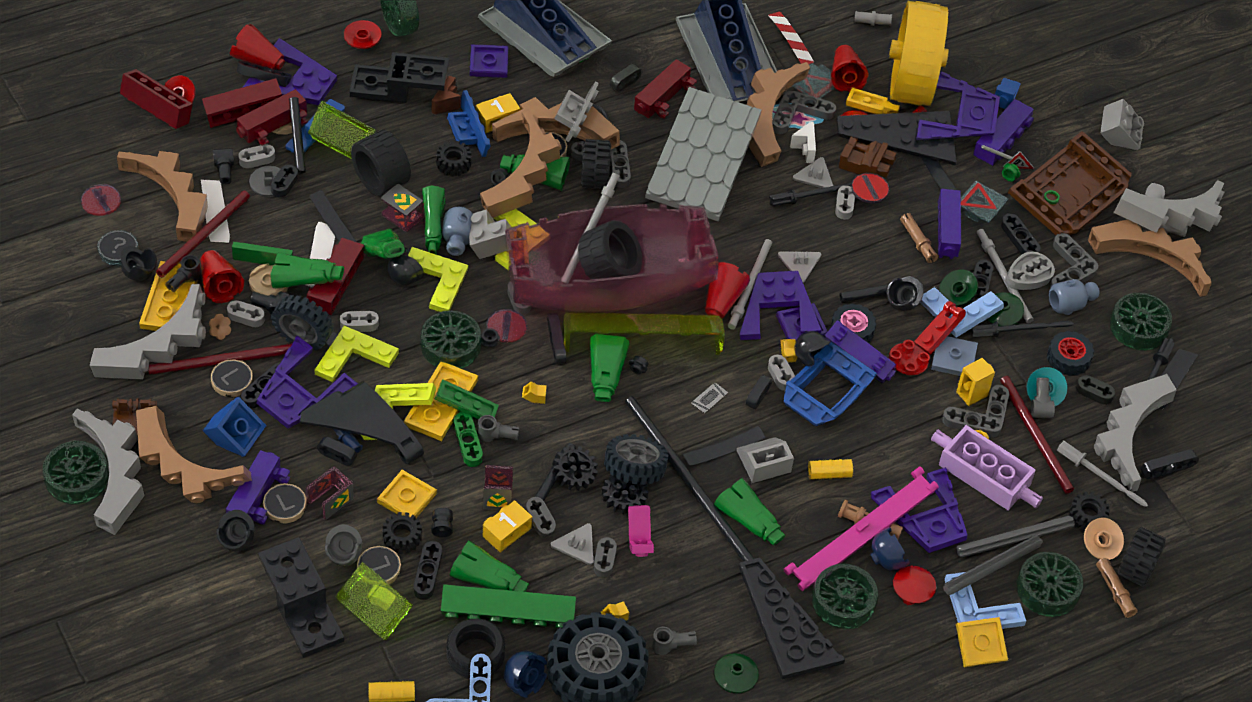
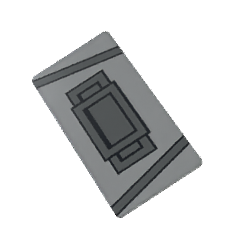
[692,383,728,413]

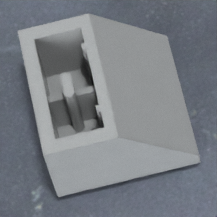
[1100,99,1144,150]
[737,437,794,483]

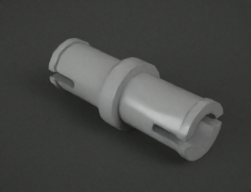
[854,11,892,26]

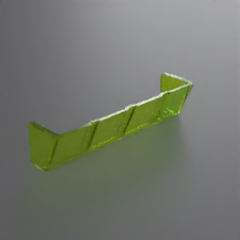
[563,312,725,355]

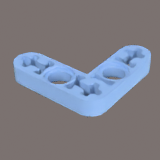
[426,654,491,702]

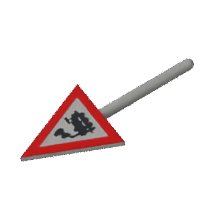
[982,145,1034,169]

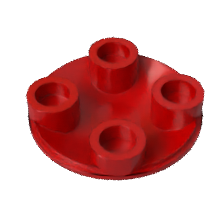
[889,340,930,375]
[893,566,936,605]

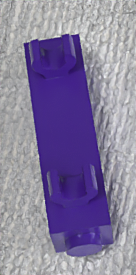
[938,189,961,259]
[825,320,896,384]
[226,450,290,525]

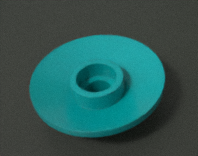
[1026,367,1067,406]

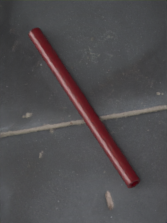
[156,191,250,278]
[148,343,293,375]
[1000,376,1074,494]

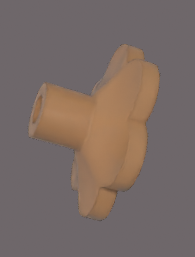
[209,314,231,340]

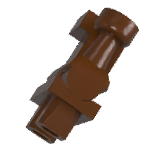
[839,136,897,178]

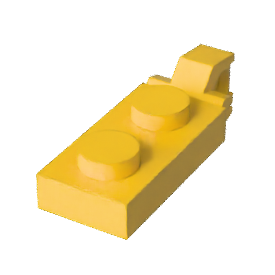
[846,88,900,114]

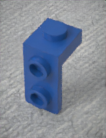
[995,78,1021,109]

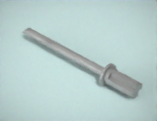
[1057,440,1148,507]

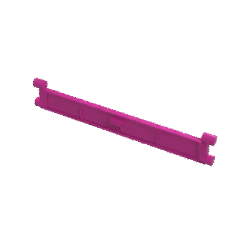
[783,467,939,591]

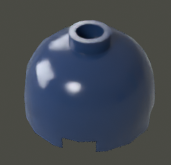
[870,527,910,571]
[504,651,547,698]

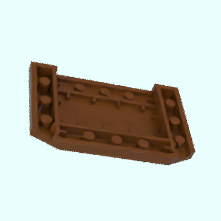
[1008,131,1132,235]

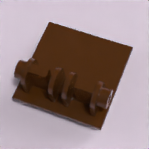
[112,398,157,437]

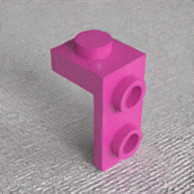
[628,505,654,557]

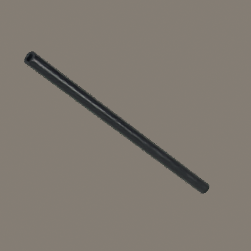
[625,396,754,561]

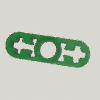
[454,412,483,467]

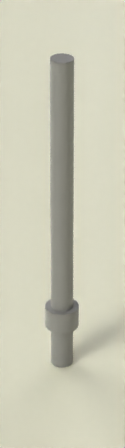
[561,173,620,284]
[977,229,1034,323]
[728,239,772,329]

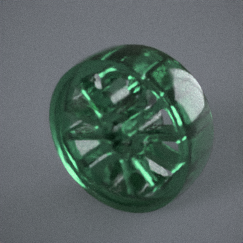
[380,0,419,37]
[1110,293,1172,350]
[420,310,482,369]
[42,441,109,504]
[1017,552,1083,617]
[812,564,878,629]

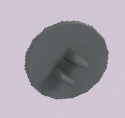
[249,166,288,197]

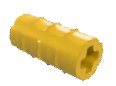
[808,459,853,479]
[369,681,415,702]

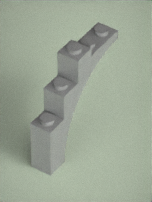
[1114,180,1224,233]
[90,284,206,379]
[1094,374,1177,492]
[72,409,144,535]

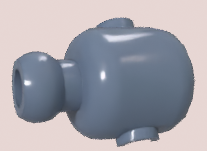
[442,207,473,256]
[1049,279,1099,315]

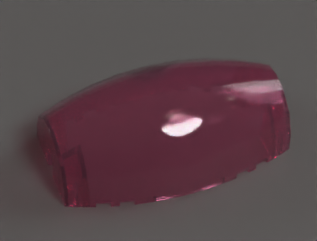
[505,204,718,312]

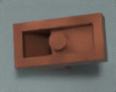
[432,76,461,114]

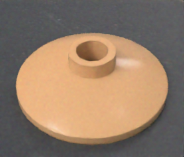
[1084,518,1124,560]

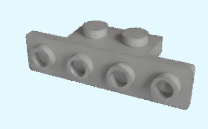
[554,81,599,142]

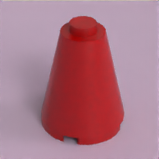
[230,24,285,70]
[831,45,869,93]
[200,250,244,303]
[705,262,750,320]

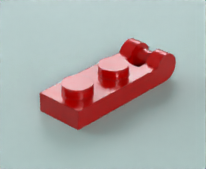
[914,301,966,355]

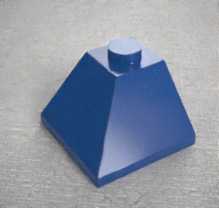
[203,397,267,457]

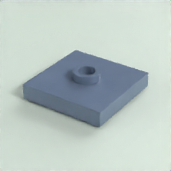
[931,336,978,376]

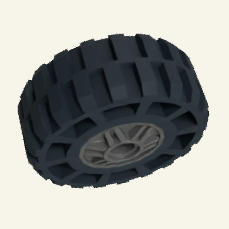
[547,612,649,702]

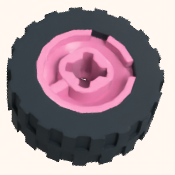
[831,304,876,343]

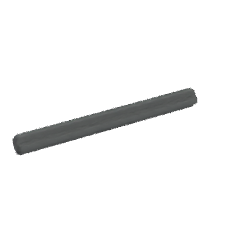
[956,516,1075,558]
[943,535,1043,595]

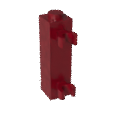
[634,59,697,118]
[236,89,308,146]

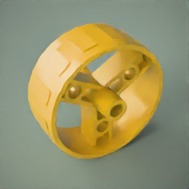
[889,1,949,106]

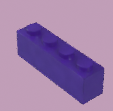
[973,99,1034,166]

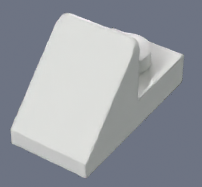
[790,122,816,163]

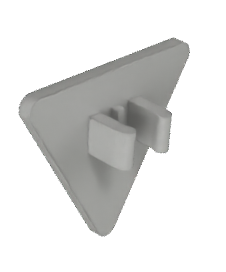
[793,157,833,188]
[778,252,821,283]
[551,524,594,565]

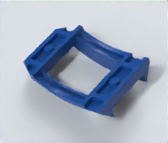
[784,342,877,426]

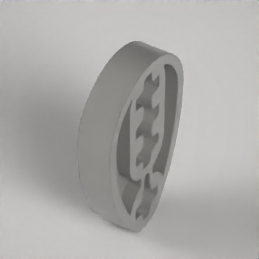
[1005,252,1055,290]

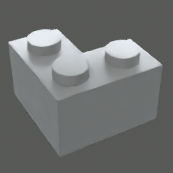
[469,209,516,259]

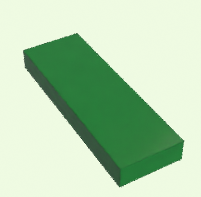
[232,242,293,266]
[434,379,499,419]

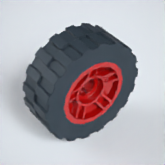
[1047,331,1094,376]

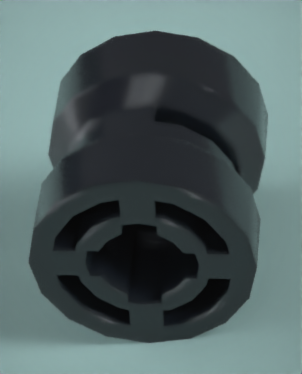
[431,508,453,537]

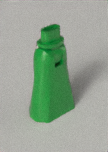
[500,154,570,191]
[422,186,446,255]
[361,229,405,259]
[270,252,344,289]
[590,334,630,402]
[714,478,785,546]
[450,540,529,592]

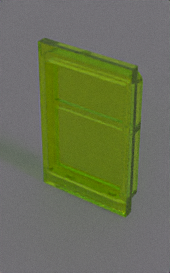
[308,101,375,159]
[335,562,413,640]

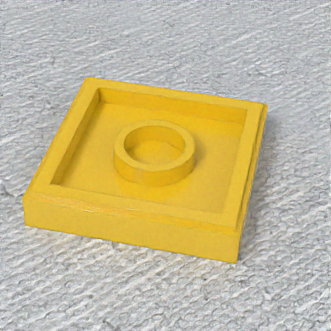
[377,470,437,518]
[956,617,1008,667]

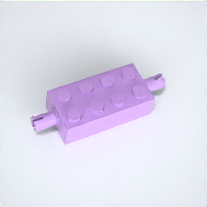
[931,425,1043,510]

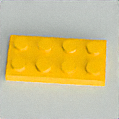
[139,261,198,331]
[404,361,478,441]

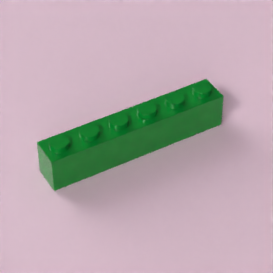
[441,584,576,629]

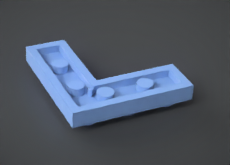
[920,287,1004,338]
[945,572,1026,629]

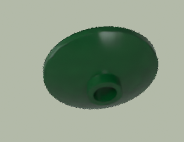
[939,270,978,306]
[987,292,1024,326]
[714,653,759,693]

